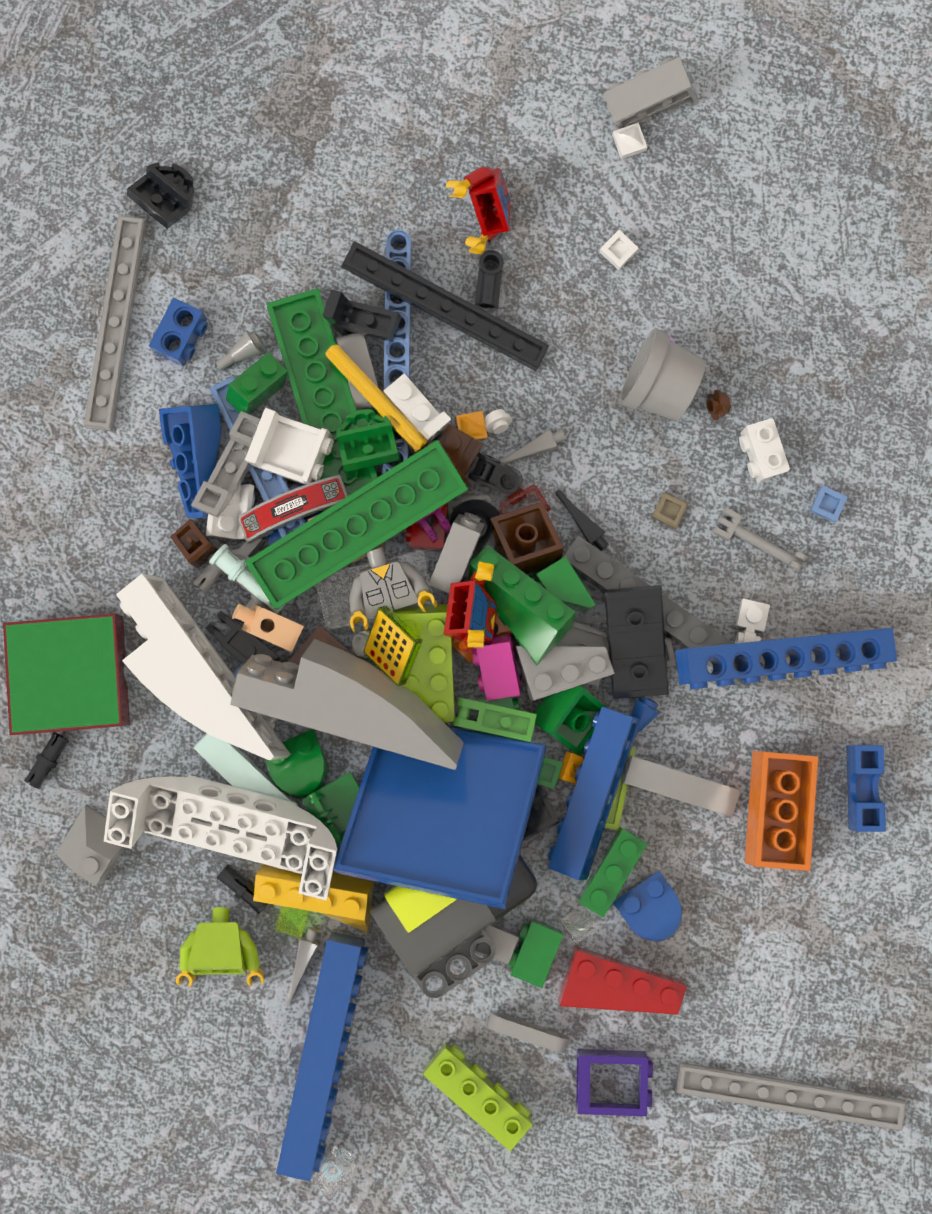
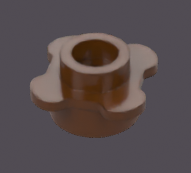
[706,390,731,420]

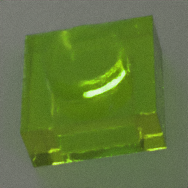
[274,906,310,938]

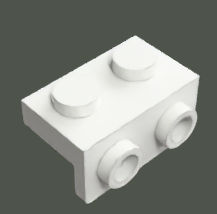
[739,418,790,484]

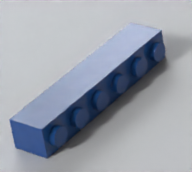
[548,707,641,880]

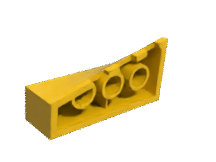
[253,864,374,933]

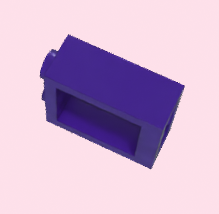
[576,1049,653,1116]

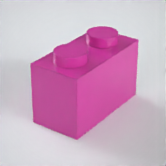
[472,634,521,701]

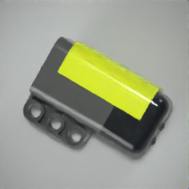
[370,850,537,998]

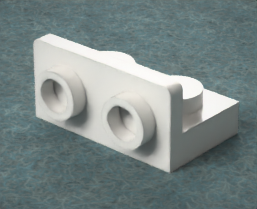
[206,484,255,541]

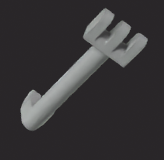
[712,508,807,572]

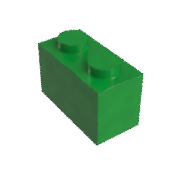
[226,352,288,414]
[507,918,563,988]

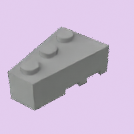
[514,646,614,702]

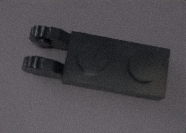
[206,610,281,664]

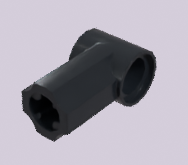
[475,250,504,309]

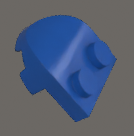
[613,871,682,942]

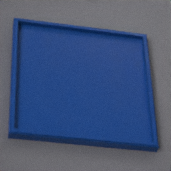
[333,727,546,909]

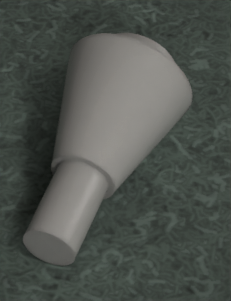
[216,330,264,371]

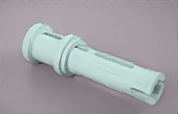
[209,544,285,614]

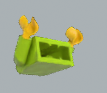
[176,907,265,987]

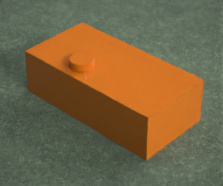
[744,751,818,871]

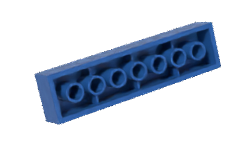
[276,932,369,1181]

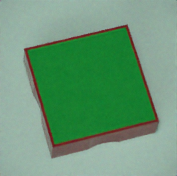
[3,614,130,735]

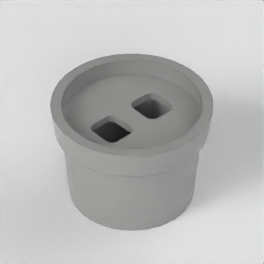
[619,328,706,421]

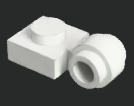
[734,599,770,644]

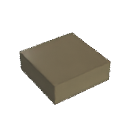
[651,492,689,529]

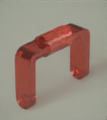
[499,485,551,514]

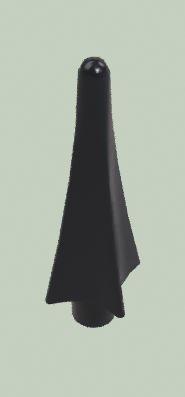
[555,490,609,551]

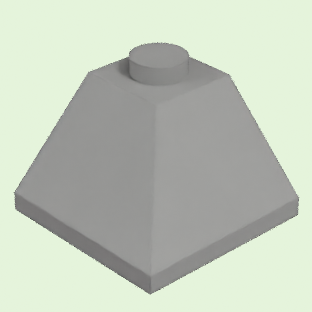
[56,805,125,885]

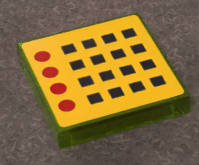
[363,606,423,687]

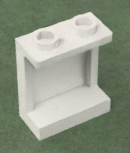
[245,408,334,485]

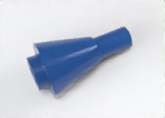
[631,697,660,739]

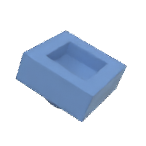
[809,485,848,523]

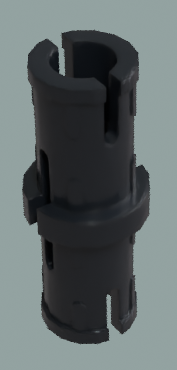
[24,732,69,789]
[217,864,268,914]

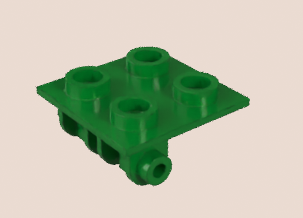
[302,772,360,845]

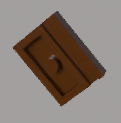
[439,424,484,476]

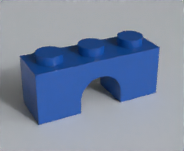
[846,745,886,832]

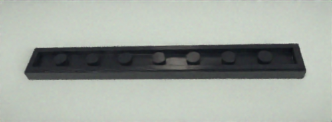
[341,241,549,371]

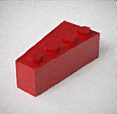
[558,946,687,1015]

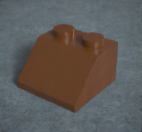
[490,502,563,574]

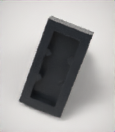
[322,290,402,342]

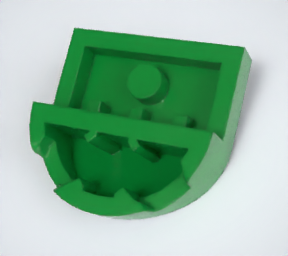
[336,409,399,472]
[264,729,329,798]

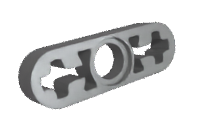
[487,1011,569,1053]

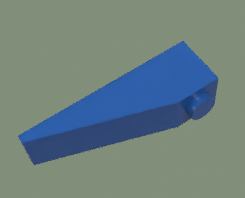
[159,404,221,518]

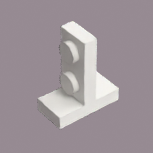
[383,373,451,447]

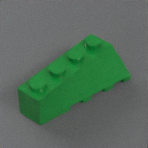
[468,545,576,666]

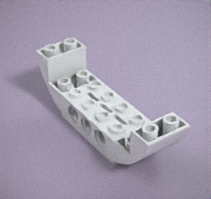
[103,775,337,900]

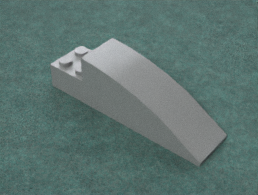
[230,639,464,770]

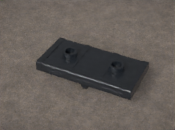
[604,585,669,699]

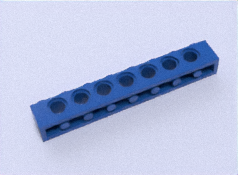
[675,628,897,690]

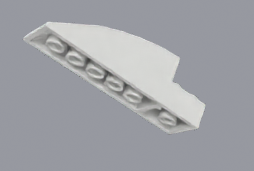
[116,574,291,760]

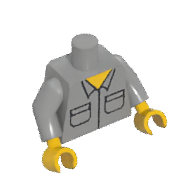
[349,546,437,632]

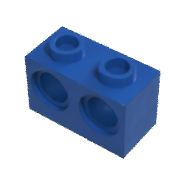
[149,297,208,367]

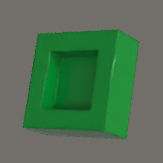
[538,756,563,789]

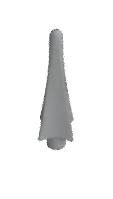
[500,429,566,464]
[287,927,321,1003]

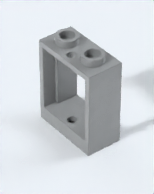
[429,512,485,593]

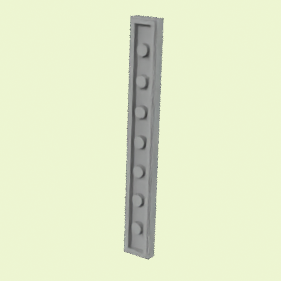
[84,215,147,432]
[675,1062,906,1131]

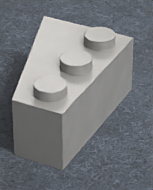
[604,56,699,129]

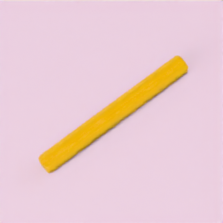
[325,345,427,452]

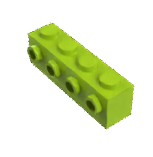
[423,1042,533,1151]

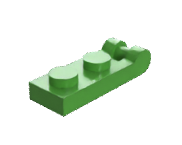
[453,697,537,742]

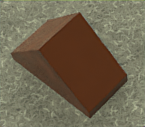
[170,519,218,569]

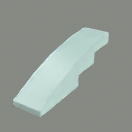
[194,733,298,806]

